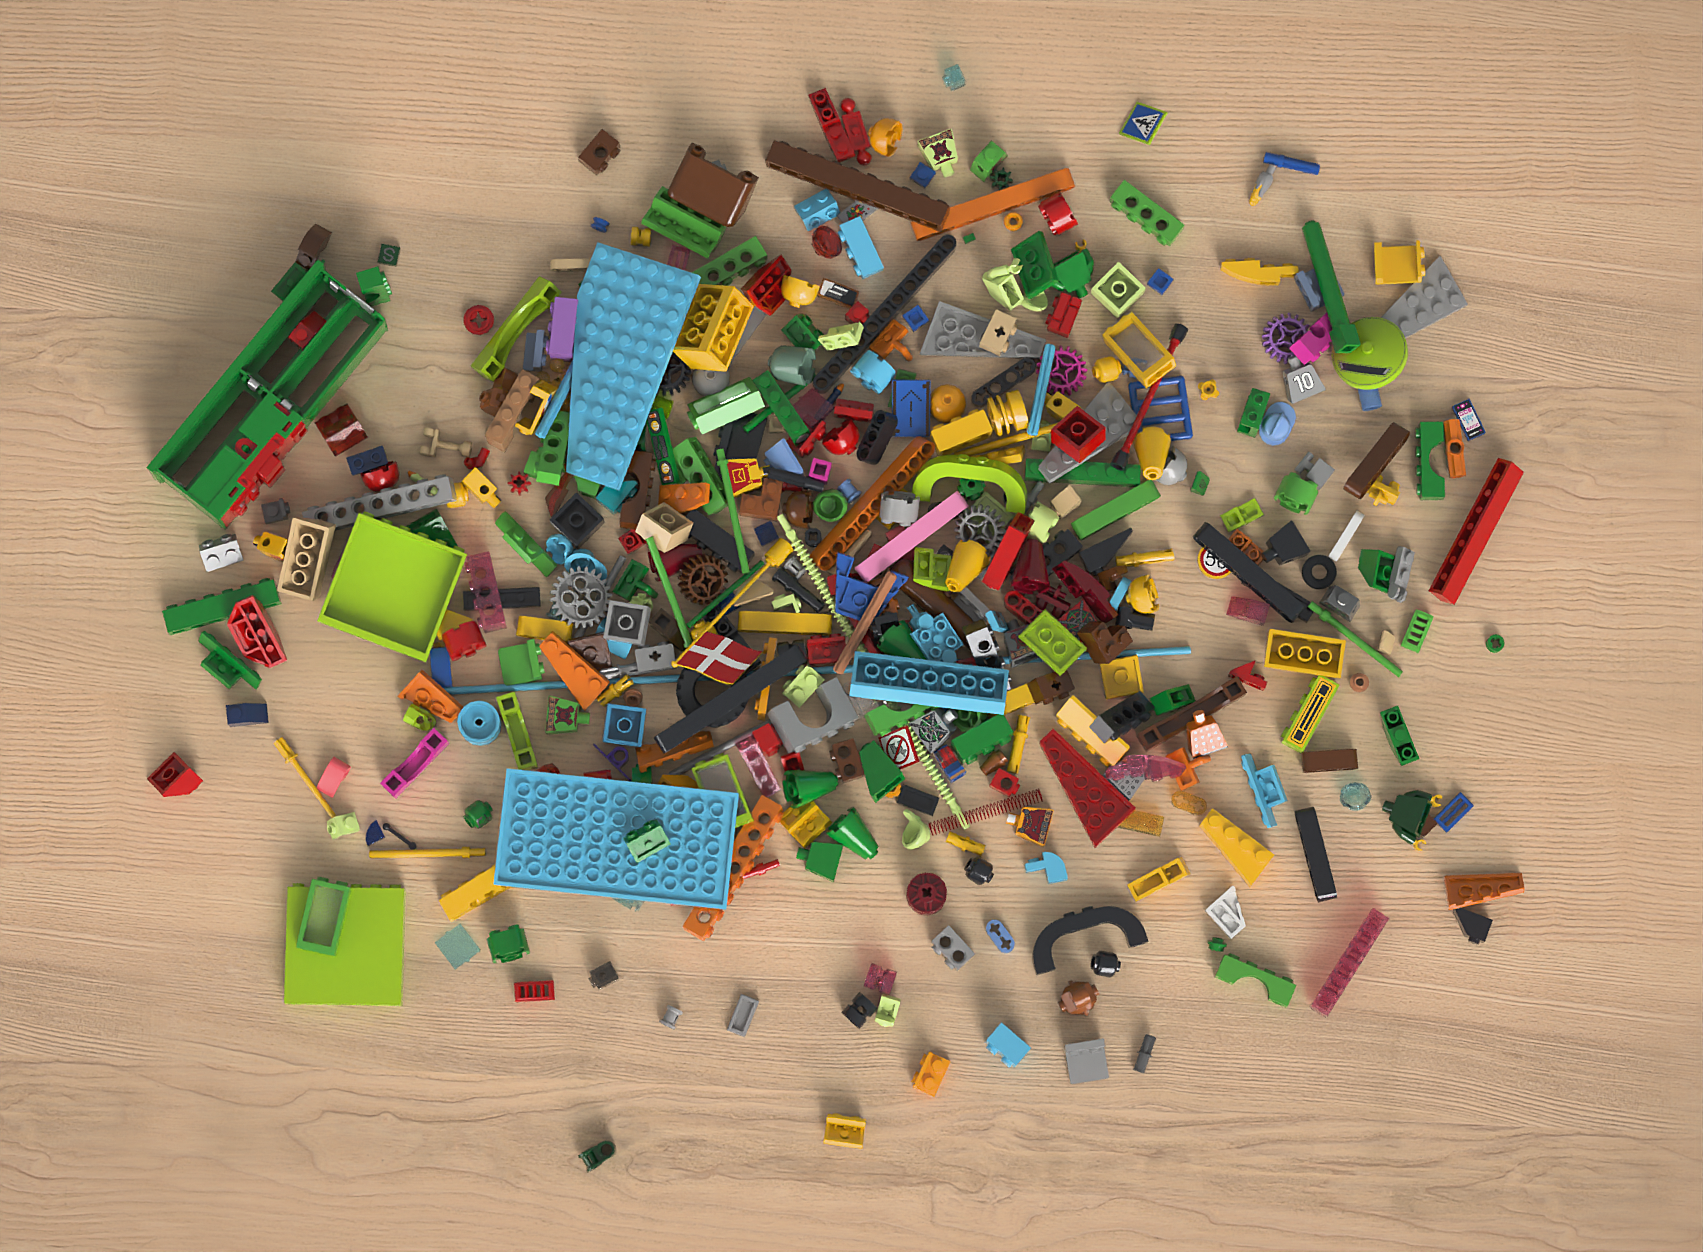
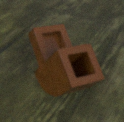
[295,224,332,270]

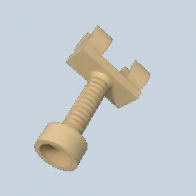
[419,428,472,457]

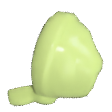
[902,809,930,850]

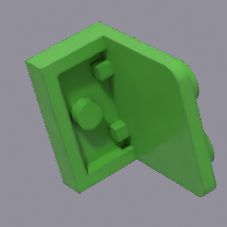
[498,639,545,686]

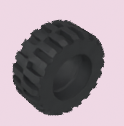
[676,667,748,727]

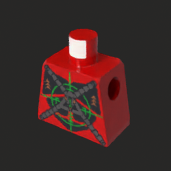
[1058,599,1097,642]

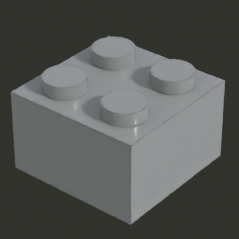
[603,600,651,646]

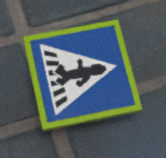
[1119,102,1168,145]

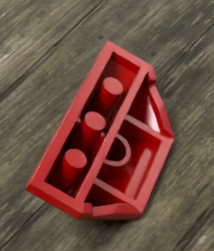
[741,254,792,316]
[227,595,287,668]

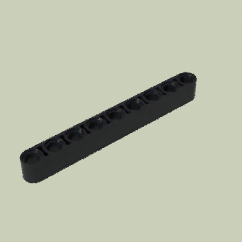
[654,644,808,754]

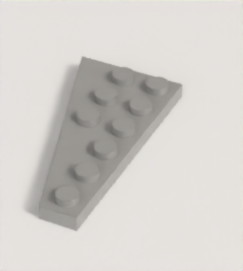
[1381,256,1468,338]
[1038,382,1143,483]

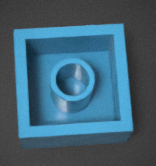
[602,703,646,747]

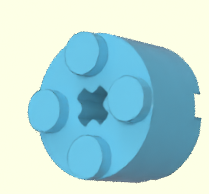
[850,350,896,394]

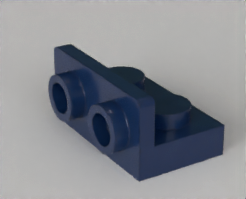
[346,446,388,476]

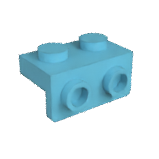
[794,189,840,231]

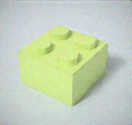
[1091,262,1146,319]

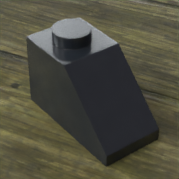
[1453,908,1493,945]

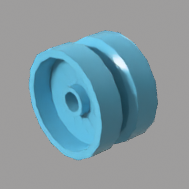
[457,701,502,746]

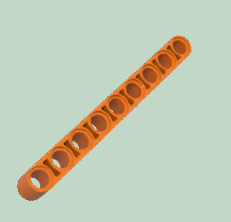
[911,168,1075,241]
[810,436,935,571]

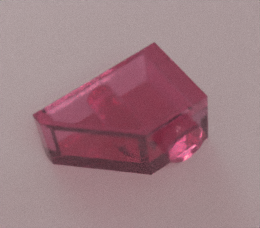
[1226,596,1270,626]

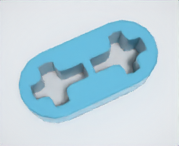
[1109,577,1132,611]

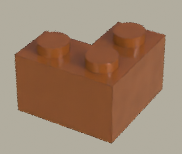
[739,478,783,522]

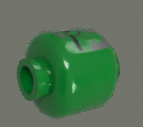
[463,800,493,829]

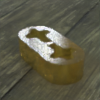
[1171,791,1207,816]

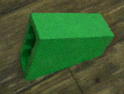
[859,740,905,803]

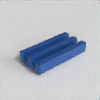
[1434,792,1474,833]

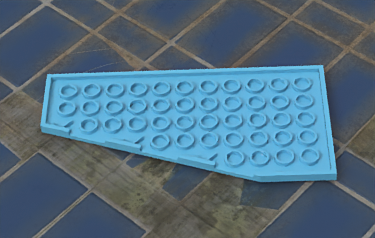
[566,242,701,491]

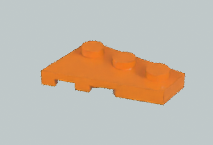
[658,482,710,514]

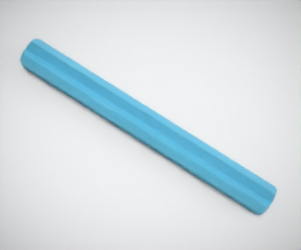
[1027,344,1055,436]
[535,360,573,439]

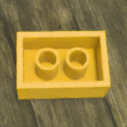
[930,409,993,456]

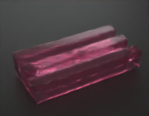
[667,244,691,271]

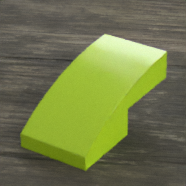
[1220,498,1264,532]

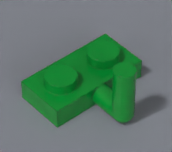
[612,559,658,601]

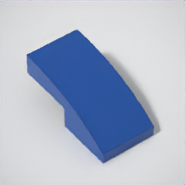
[430,647,453,688]

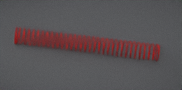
[929,788,1043,836]

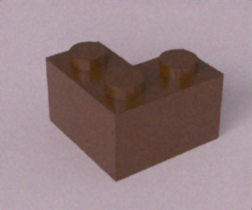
[1077,621,1133,664]

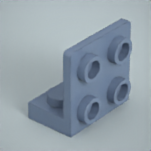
[1294,269,1345,312]

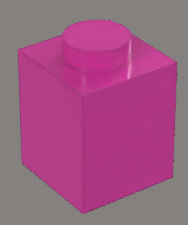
[808,458,832,485]

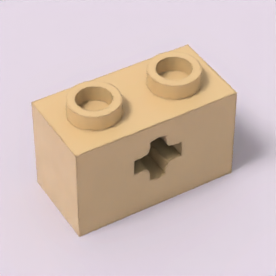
[979,309,1018,356]

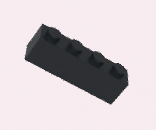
[686,509,755,573]

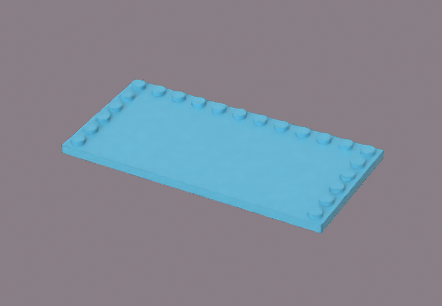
[493,769,739,910]

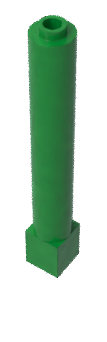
[1302,220,1361,353]

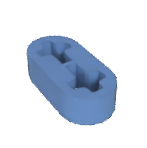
[986,920,1015,953]

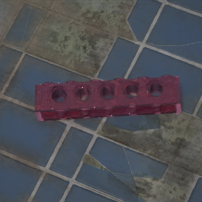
[1309,908,1389,1018]

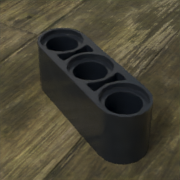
[856,410,898,465]

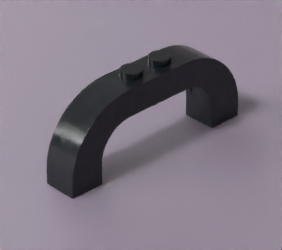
[1032,906,1149,976]

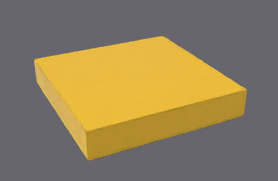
[1100,655,1144,699]

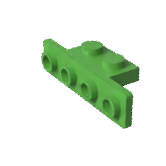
[495,511,557,577]

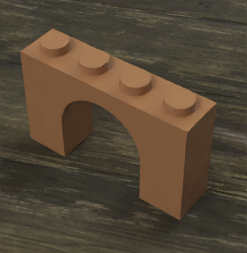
[485,369,540,453]

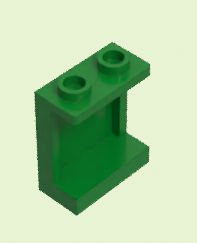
[1237,388,1271,438]

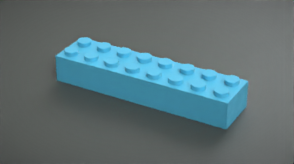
[850,651,1009,715]

